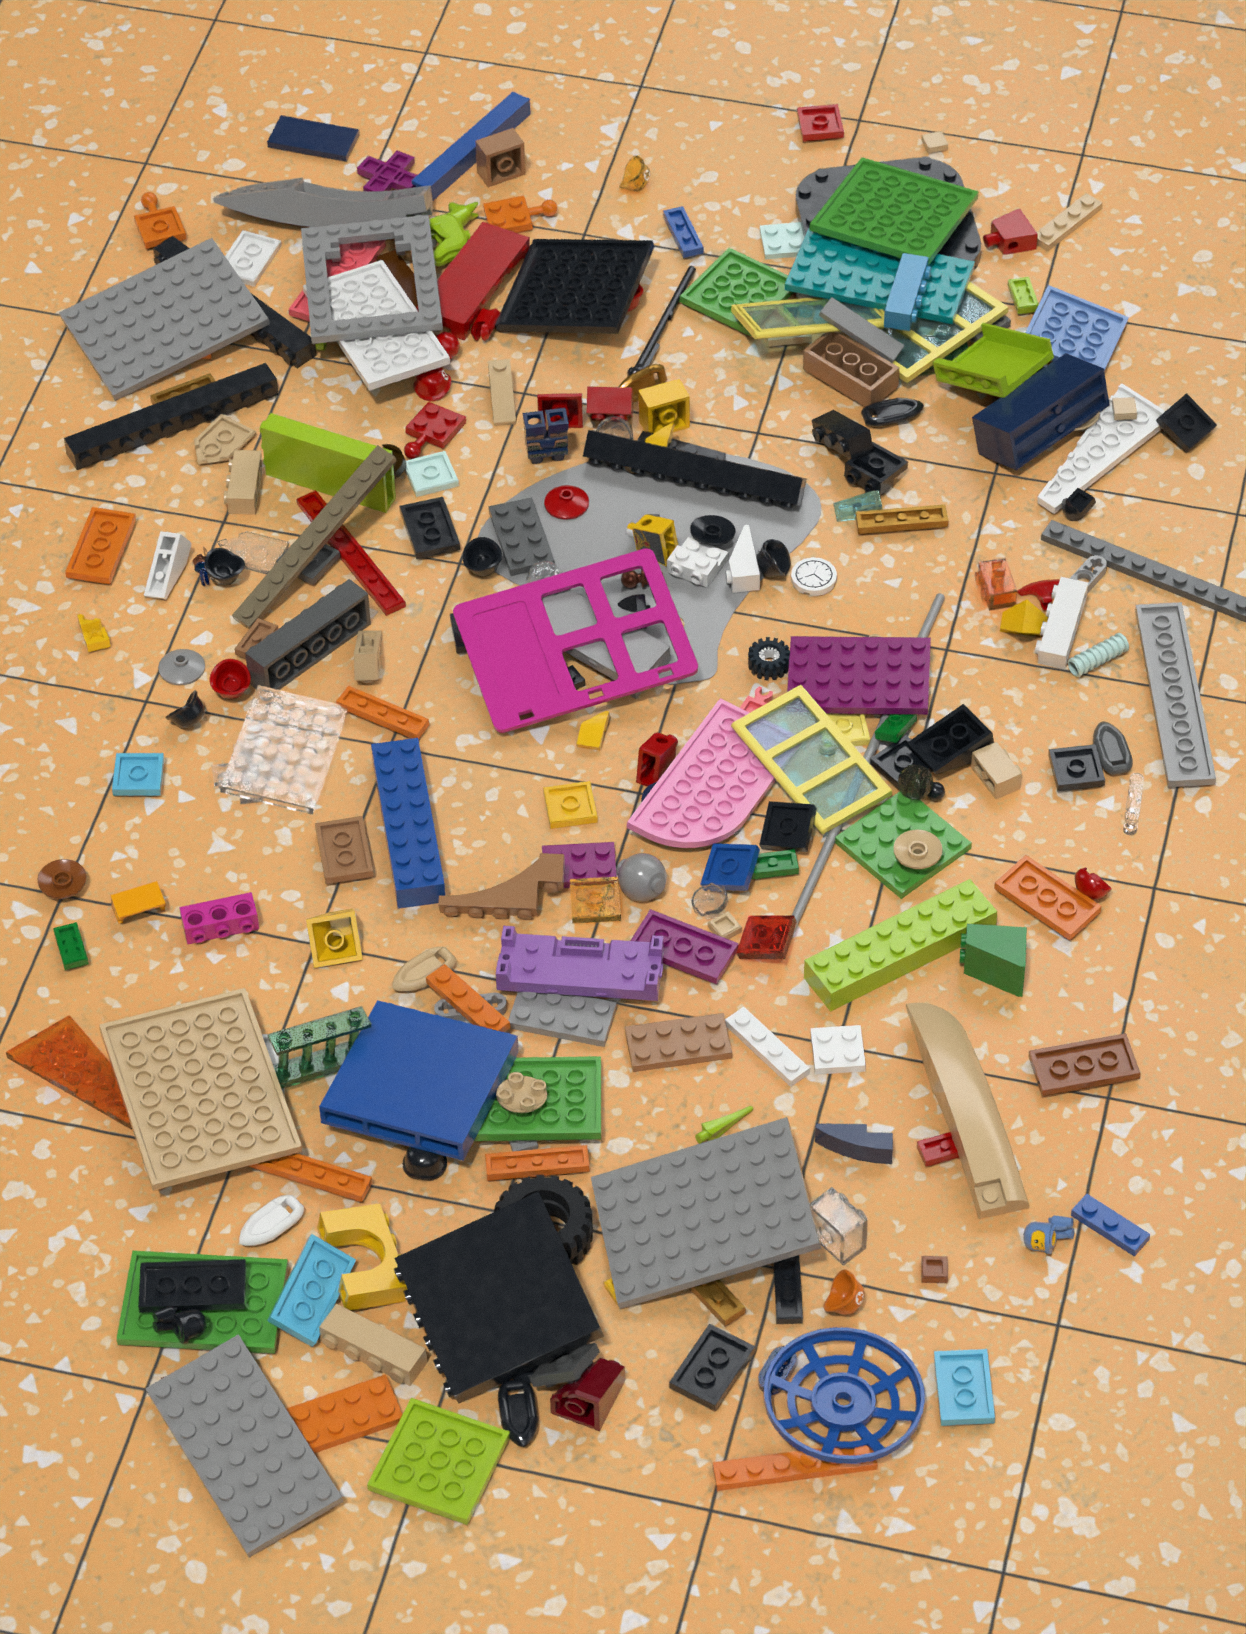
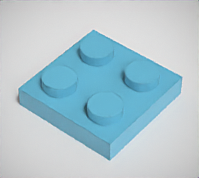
[112,753,164,796]

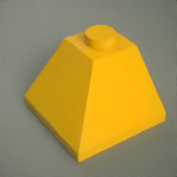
[306,908,363,968]

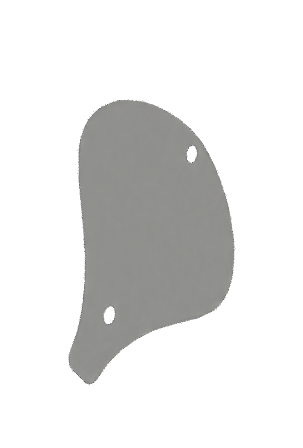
[478,454,821,685]

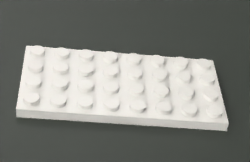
[303,260,450,391]

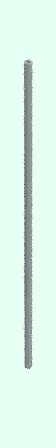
[774,593,945,958]

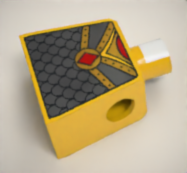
[626,514,678,567]

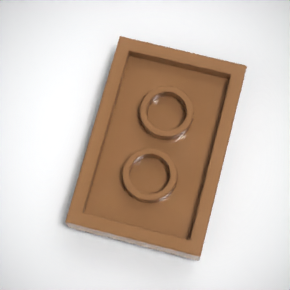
[315,816,374,884]

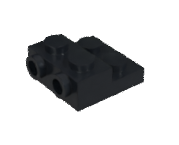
[844,442,908,497]

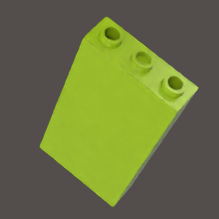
[259,413,396,513]

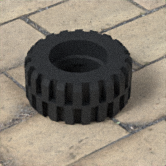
[494,1174,593,1265]

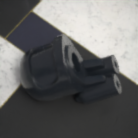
[152,1306,207,1344]

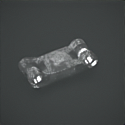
[1123,773,1144,835]

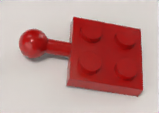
[404,402,466,459]

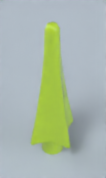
[695,1106,753,1144]

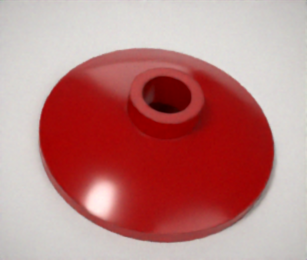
[544,485,589,520]

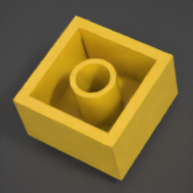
[638,379,690,433]

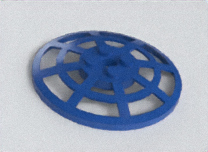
[763,1327,925,1464]

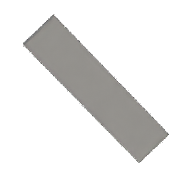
[819,297,904,363]

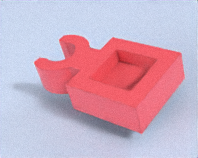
[740,686,773,713]

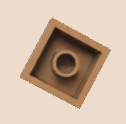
[475,128,526,187]

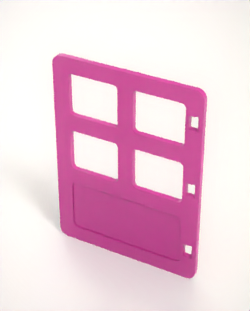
[453,548,698,733]

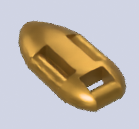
[618,364,667,403]

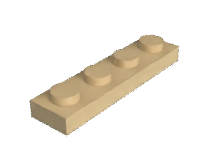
[1037,193,1103,251]

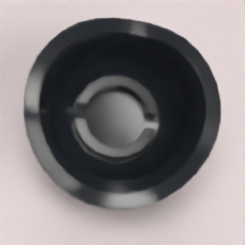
[463,537,503,577]
[756,539,791,578]
[204,548,245,585]
[165,690,205,728]
[402,1147,447,1180]

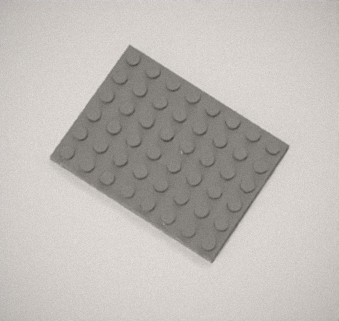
[59,238,270,401]
[591,1117,821,1309]

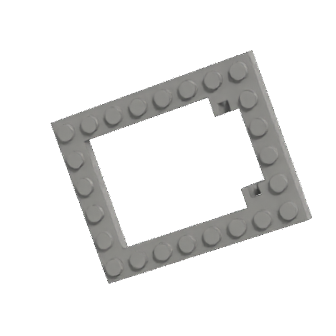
[301,215,443,344]

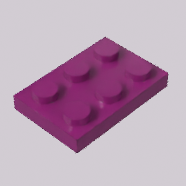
[542,842,617,888]

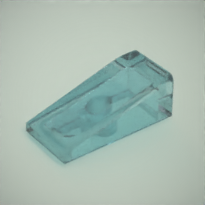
[833,490,882,522]

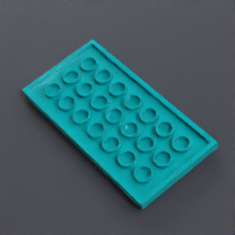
[785,228,975,324]

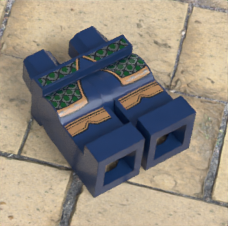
[523,408,569,464]

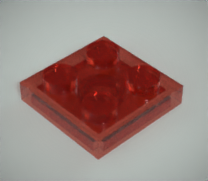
[736,915,797,959]

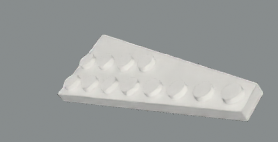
[1037,384,1165,514]

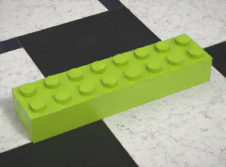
[804,879,998,1012]

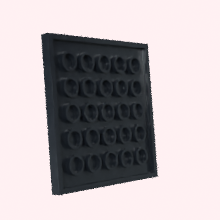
[495,239,655,334]

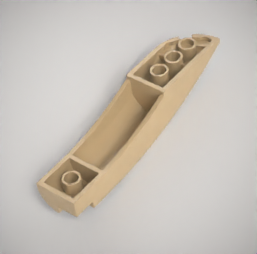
[906,1003,1029,1219]

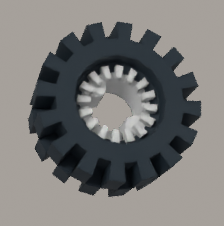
[748,637,790,681]

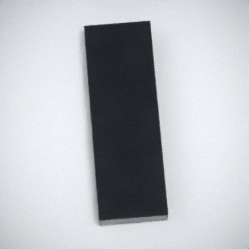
[773,1255,803,1324]

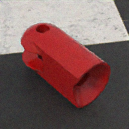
[471,308,500,341]

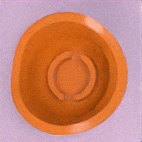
[823,1269,864,1316]

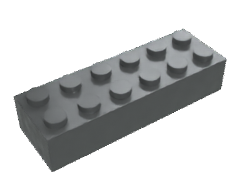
[245,579,371,698]

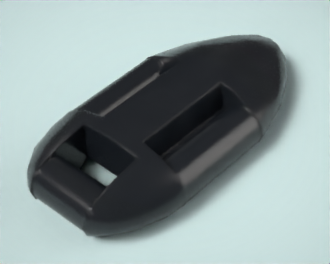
[861,398,924,426]
[498,1379,539,1447]

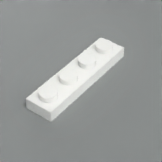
[725,1007,810,1087]

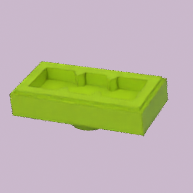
[1008,277,1039,314]

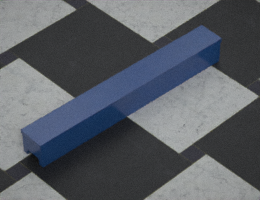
[411,91,531,201]

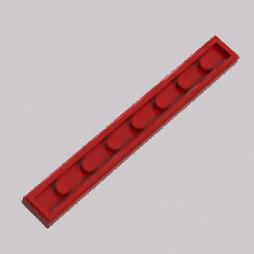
[296,490,406,616]

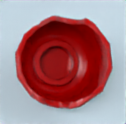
[1074,867,1112,901]

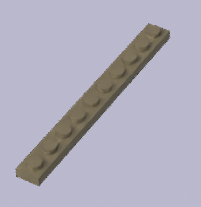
[232,445,397,629]

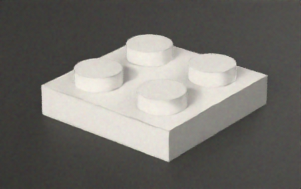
[810,1025,866,1075]

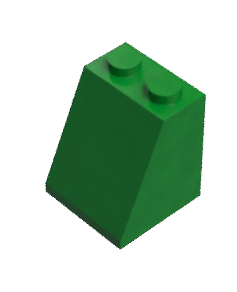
[959,924,1027,997]

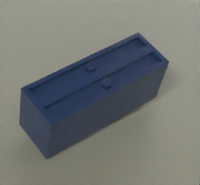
[972,353,1110,470]

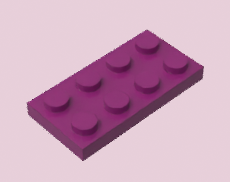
[630,909,739,984]

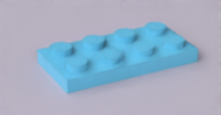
[267,1234,356,1347]

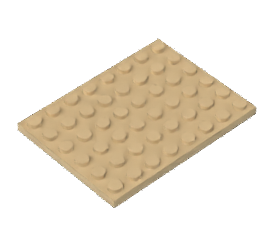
[99,988,302,1191]

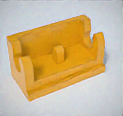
[110,881,166,924]

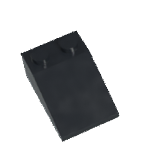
[907,704,994,774]

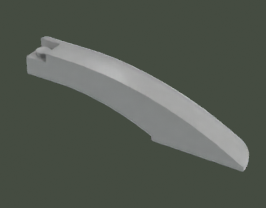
[213,177,433,227]

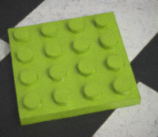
[367,1398,510,1525]

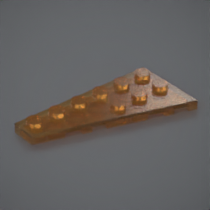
[6,1015,132,1130]

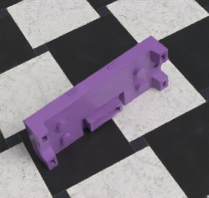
[496,926,664,1001]

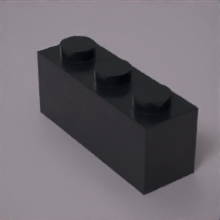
[812,410,874,460]

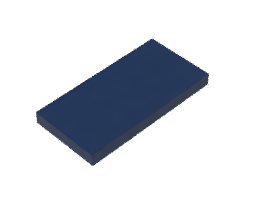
[267,115,360,162]

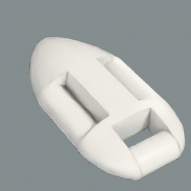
[239,1195,304,1246]

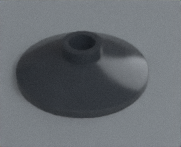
[690,515,735,546]

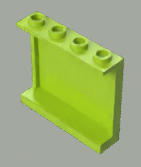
[933,323,1054,398]

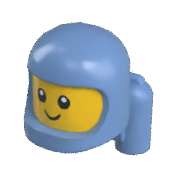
[1023,1215,1074,1254]

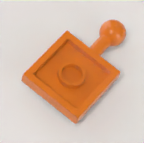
[134,192,187,249]
[483,195,558,233]

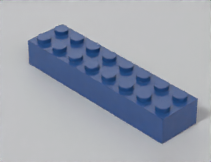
[371,738,445,909]

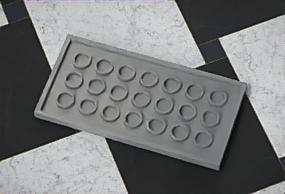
[145,1334,344,1557]

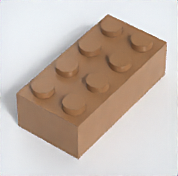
[803,332,899,407]

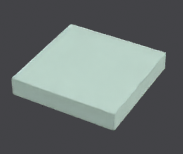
[404,451,459,497]

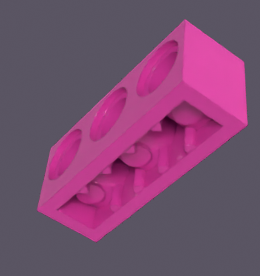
[179,892,259,945]

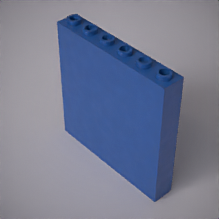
[319,1000,519,1161]

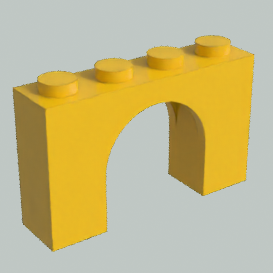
[317,1203,407,1310]

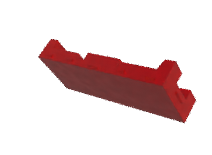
[416,221,530,341]

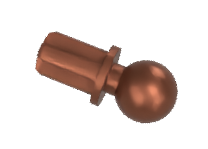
[621,569,663,588]

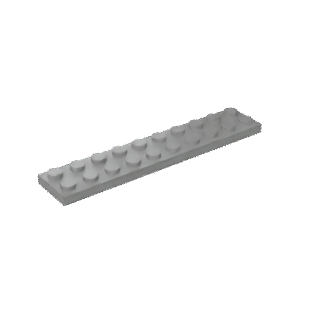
[1135,602,1216,787]

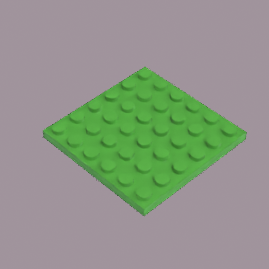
[809,157,979,266]

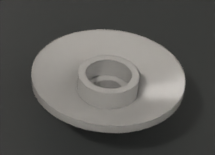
[158,649,205,685]

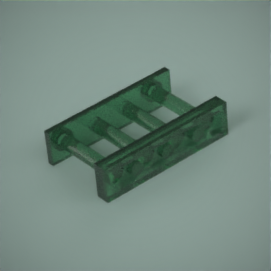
[268,1006,372,1089]

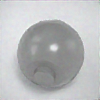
[616,853,667,902]

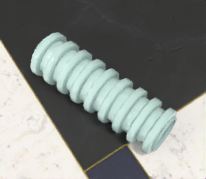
[1068,633,1129,677]

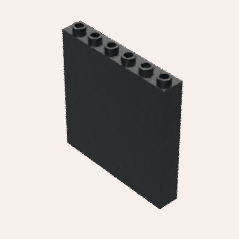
[393,1192,604,1404]

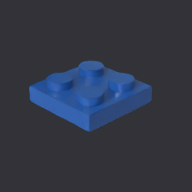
[700,843,760,891]

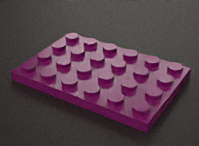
[786,636,931,715]

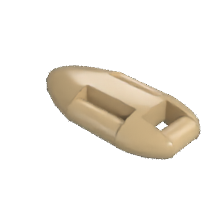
[392,946,456,992]

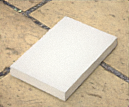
[225,230,282,287]

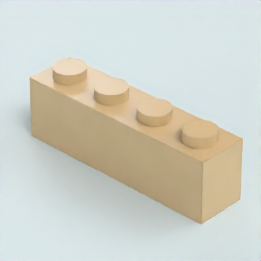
[319,1304,427,1386]

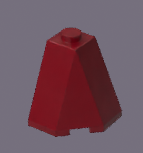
[550,1358,625,1431]

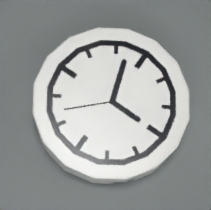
[791,557,837,596]

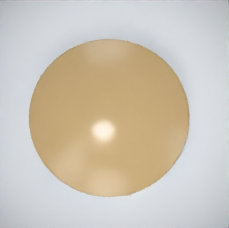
[496,1072,547,1113]

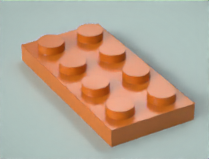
[65,507,136,584]
[994,855,1102,940]
[286,1374,403,1453]

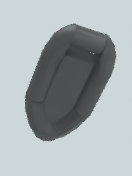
[1093,721,1133,775]

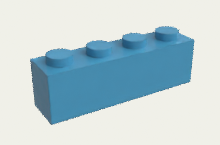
[884,253,931,331]

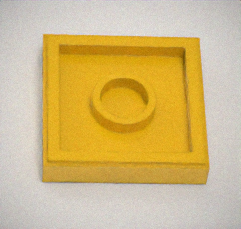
[543,781,598,829]

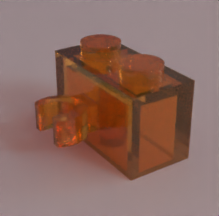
[975,558,1017,611]

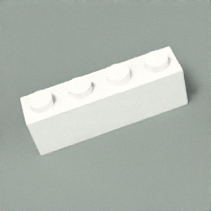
[1035,577,1088,669]

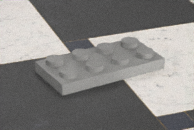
[508,992,617,1047]

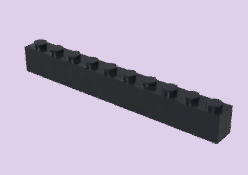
[153,236,317,369]
[64,363,279,470]
[583,430,807,508]

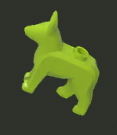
[429,202,479,266]

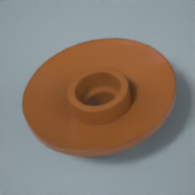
[38,859,86,899]

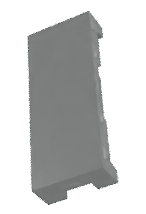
[542,589,670,699]

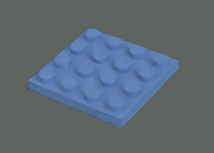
[1025,285,1129,371]

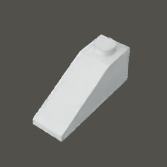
[725,525,760,593]
[144,531,192,600]

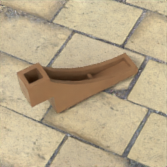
[438,853,565,919]

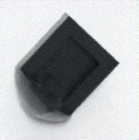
[1062,487,1096,521]
[618,594,651,629]

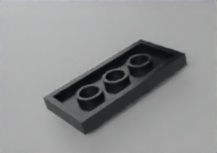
[138,1259,246,1313]

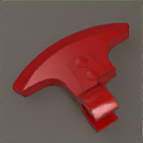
[1017,579,1060,611]

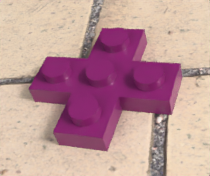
[357,150,417,192]

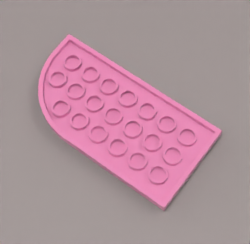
[626,698,802,848]

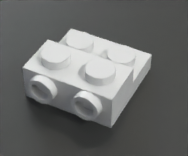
[667,537,729,588]

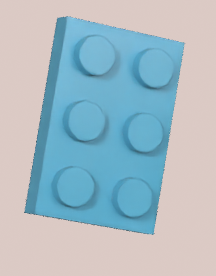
[934,1349,995,1426]

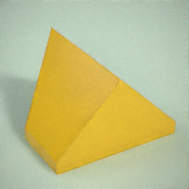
[1000,599,1048,637]

